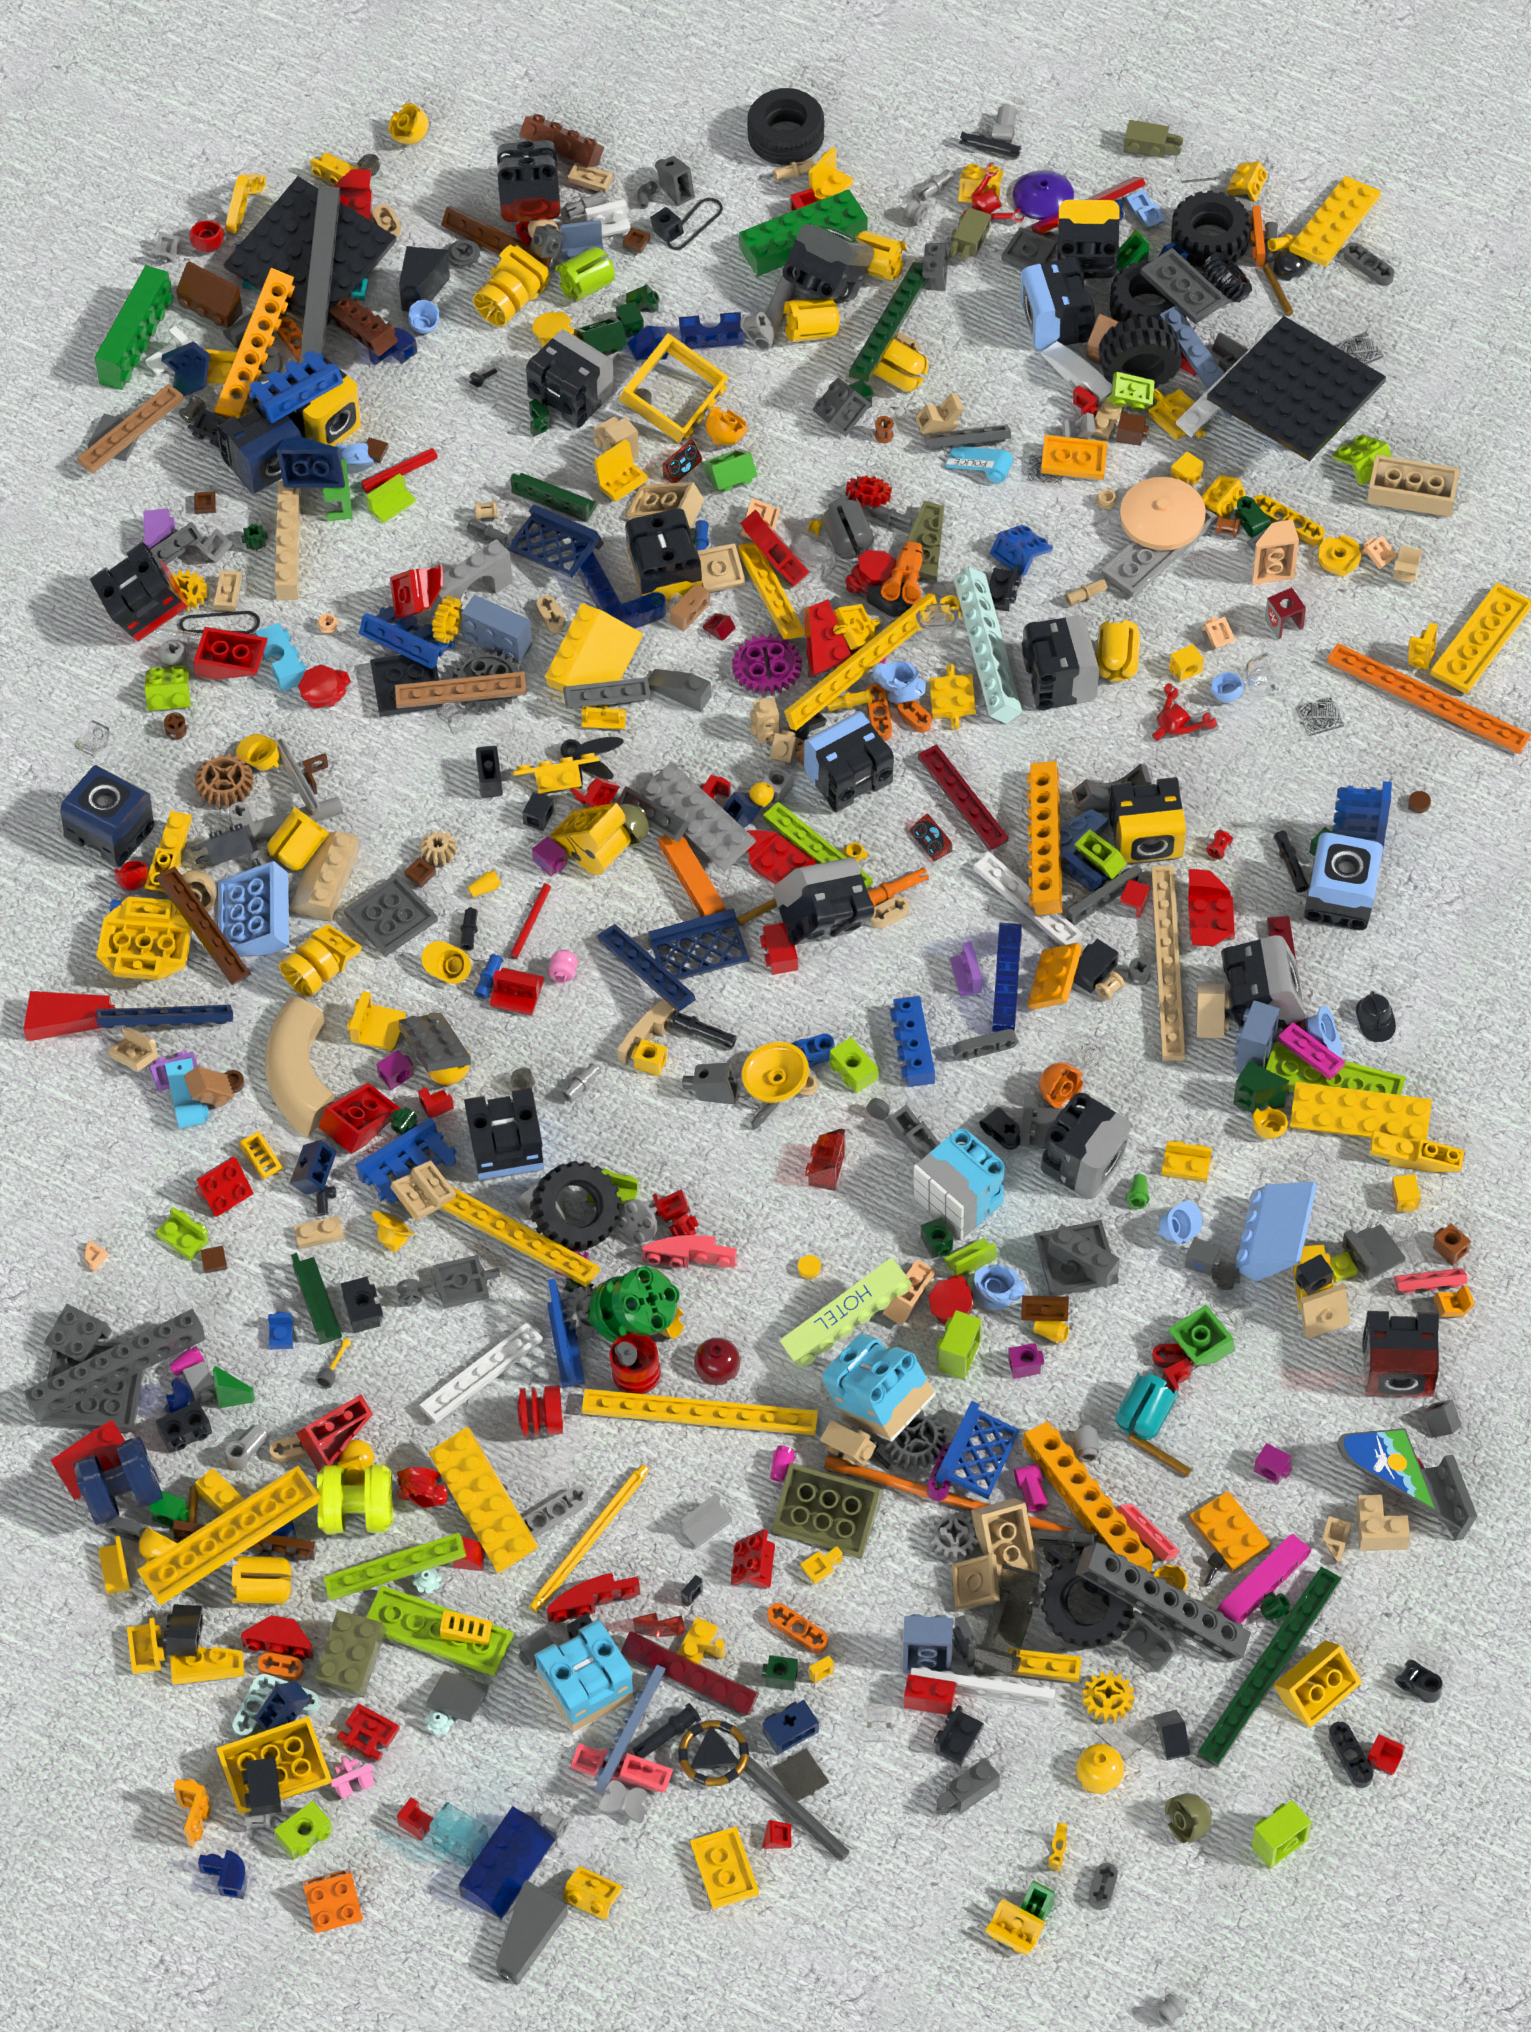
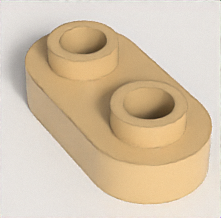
[372,204,401,238]

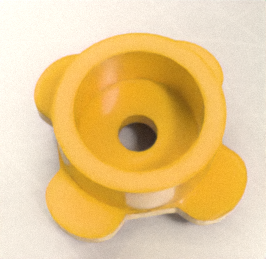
[841,842,868,863]

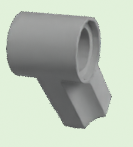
[992,104,1016,143]
[225,1424,268,1470]

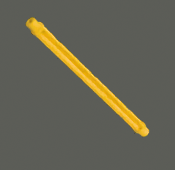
[529,1464,649,1613]

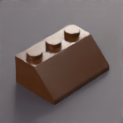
[176,261,243,329]

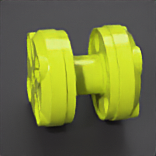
[317,1464,393,1535]

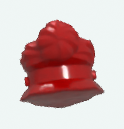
[845,549,896,595]
[298,664,350,708]
[928,1275,973,1325]
[396,1467,448,1508]

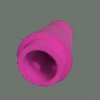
[169,1346,205,1376]
[770,1445,796,1482]

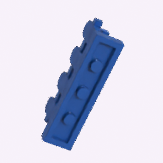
[249,351,343,423]
[359,607,455,669]
[1332,781,1392,848]
[355,1117,457,1203]

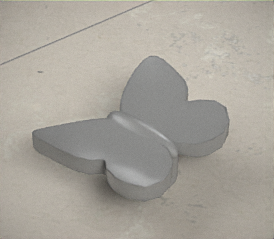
[598,1780,647,1823]

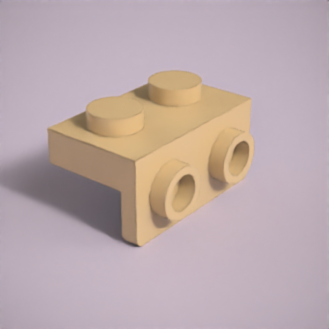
[108,1027,158,1072]

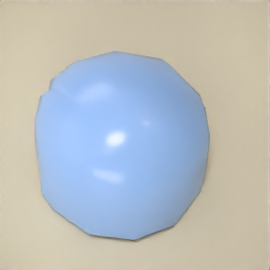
[408,300,439,334]
[1210,672,1244,703]

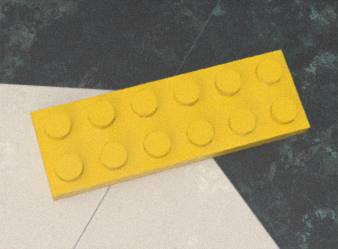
[1289,176,1381,267]
[1430,582,1531,695]
[1290,1082,1432,1142]
[428,1427,539,1574]

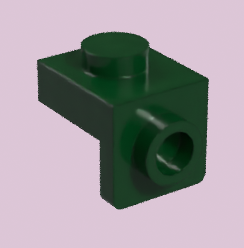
[626,285,660,312]
[529,399,551,437]

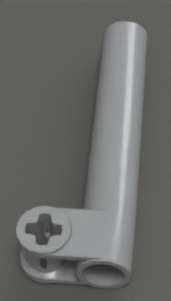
[740,267,796,350]
[229,797,343,841]

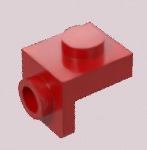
[1073,386,1098,417]
[700,774,731,799]
[652,1189,691,1223]

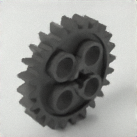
[452,650,521,713]

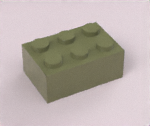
[314,1610,387,1697]

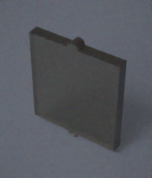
[772,1748,829,1801]

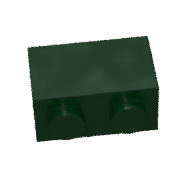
[574,318,628,353]
[1233,1061,1289,1114]

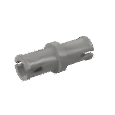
[916,169,954,201]
[564,190,607,219]
[561,1062,601,1102]

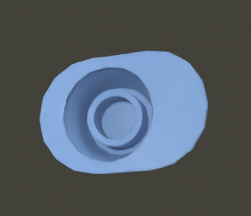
[1305,1006,1343,1057]
[1157,1201,1202,1244]

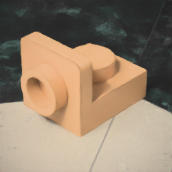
[1360,535,1397,569]
[1201,616,1235,650]

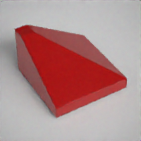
[762,1820,792,1849]

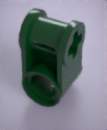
[1235,496,1272,538]

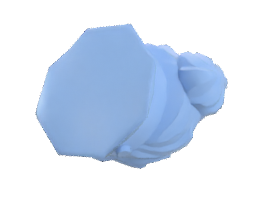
[335,442,374,474]
[872,661,926,704]
[972,1263,1025,1310]

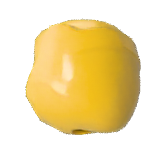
[749,782,774,807]

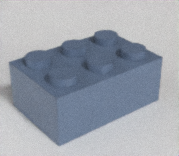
[461,594,532,663]
[1233,1001,1280,1074]
[903,1614,953,1673]

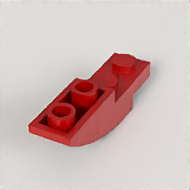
[740,509,811,587]
[546,1573,640,1623]

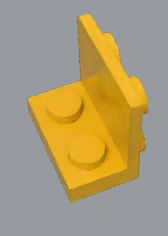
[808,147,853,202]
[958,164,1004,203]

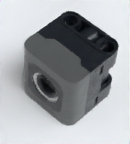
[782,224,874,300]

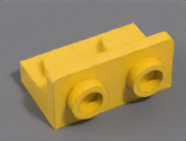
[310,152,358,185]
[205,349,237,384]
[1202,475,1246,518]
[1408,622,1438,670]
[310,924,362,973]
[1161,1141,1212,1183]
[562,1865,623,1920]

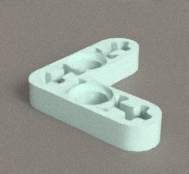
[233,1674,320,1740]

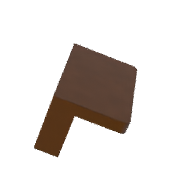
[1021,1295,1069,1321]

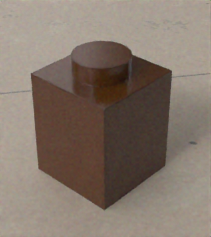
[1116,413,1149,446]

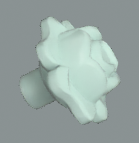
[412,1568,442,1594]
[425,1710,454,1736]

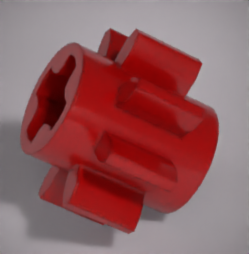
[669,1212,699,1237]

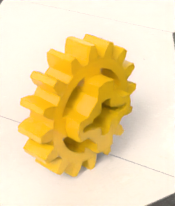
[172,569,207,613]
[432,596,463,644]
[1082,1671,1135,1723]

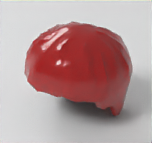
[189,220,225,253]

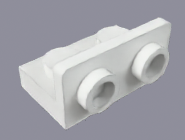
[585,199,631,237]

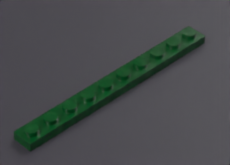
[849,262,929,382]
[1197,1566,1342,1768]

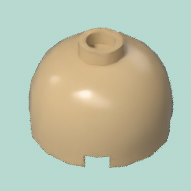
[181,870,217,912]

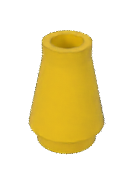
[467,870,502,898]
[1033,1321,1069,1344]

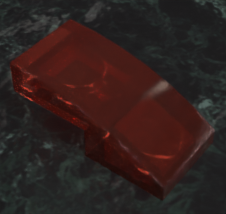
[633,1613,685,1637]

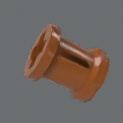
[875,416,894,443]
[1215,515,1240,538]

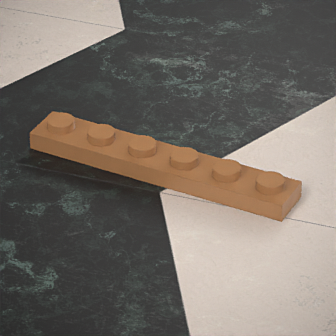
[77,384,184,474]
[395,672,527,708]

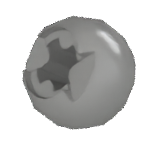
[159,640,186,667]

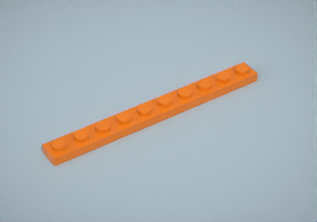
[1327,643,1531,755]

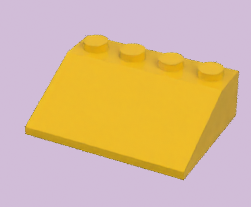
[545,603,643,709]
[216,1716,332,1815]

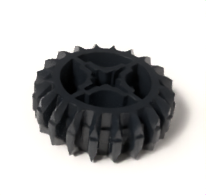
[1202,252,1252,303]

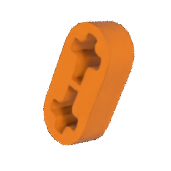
[898,700,932,733]
[258,1653,304,1682]

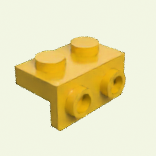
[1226,161,1267,202]
[127,1617,165,1675]
[985,1899,1046,1955]

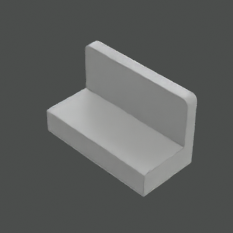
[680,1494,732,1549]

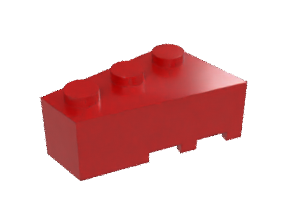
[803,599,851,678]
[296,1394,373,1472]

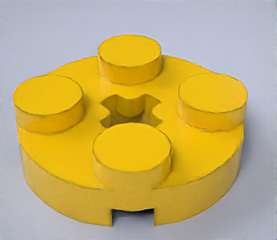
[1318,535,1361,577]

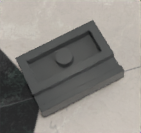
[952,1615,978,1668]

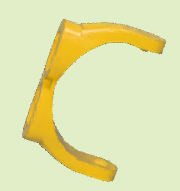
[1048,1823,1067,1872]

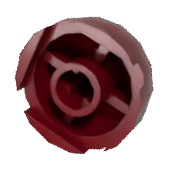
[694,1337,740,1385]

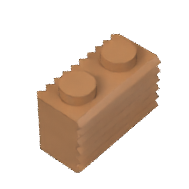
[184,1066,234,1107]

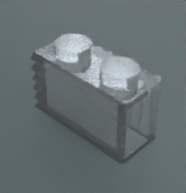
[789,533,835,580]

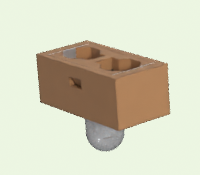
[670,583,710,632]

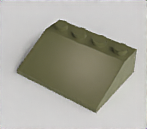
[771,1463,884,1558]

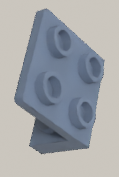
[560,220,605,262]

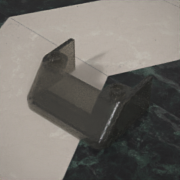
[974,1564,1042,1677]

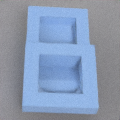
[1125,189,1165,229]

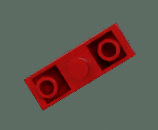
[241,1615,314,1660]

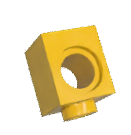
[1168,644,1204,682]
[631,1039,668,1076]

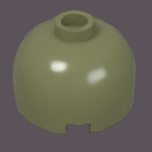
[619,804,649,848]
[1165,1793,1212,1844]

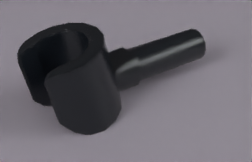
[469,368,497,388]
[869,1439,891,1469]
[1204,1552,1223,1587]

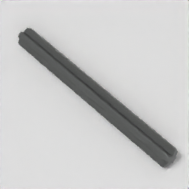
[744,1756,850,1861]

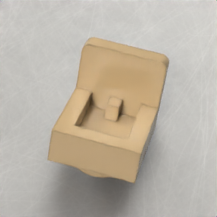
[770,730,800,763]

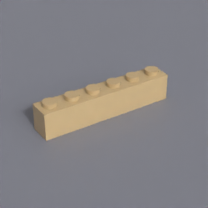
[275,482,301,600]

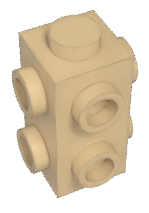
[750,697,779,743]
[819,1420,876,1466]

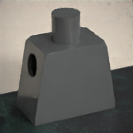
[655,156,695,206]
[682,1062,738,1104]

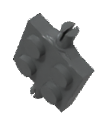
[422,1255,501,1309]

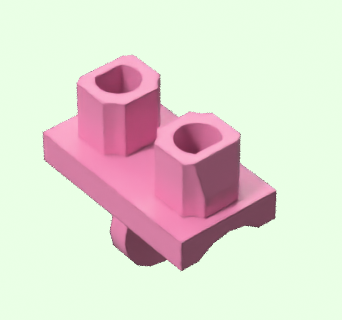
[330,1755,374,1799]

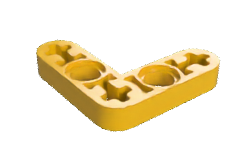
[225,172,266,234]

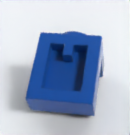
[268,1312,293,1350]

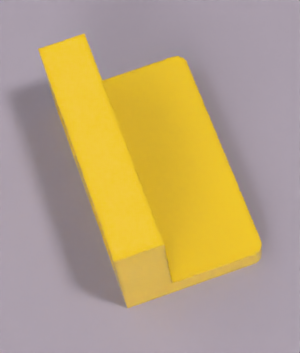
[98,1536,130,1594]

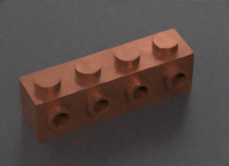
[519,113,604,167]
[328,296,398,356]

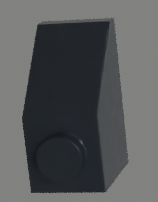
[866,582,913,617]

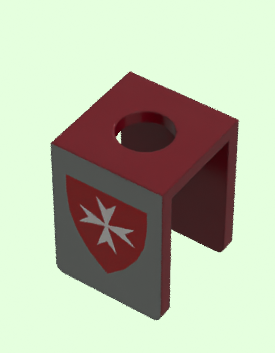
[1265,587,1306,639]

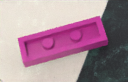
[1278,1022,1345,1080]

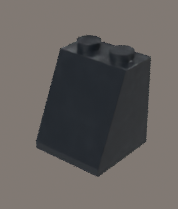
[399,246,450,312]

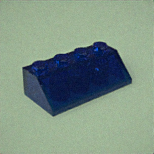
[459,1806,555,1920]

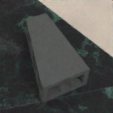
[496,1880,568,1985]

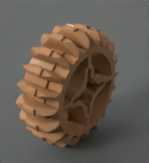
[194,753,254,809]

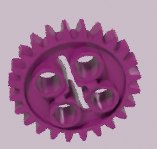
[732,633,802,696]

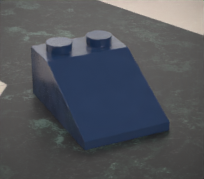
[277,438,345,488]

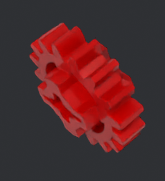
[845,475,892,508]

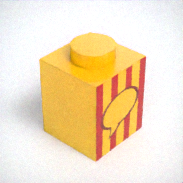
[1391,1174,1421,1212]

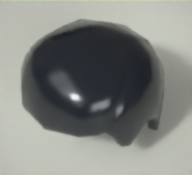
[1273,250,1307,281]

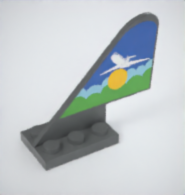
[1337,1428,1477,1541]

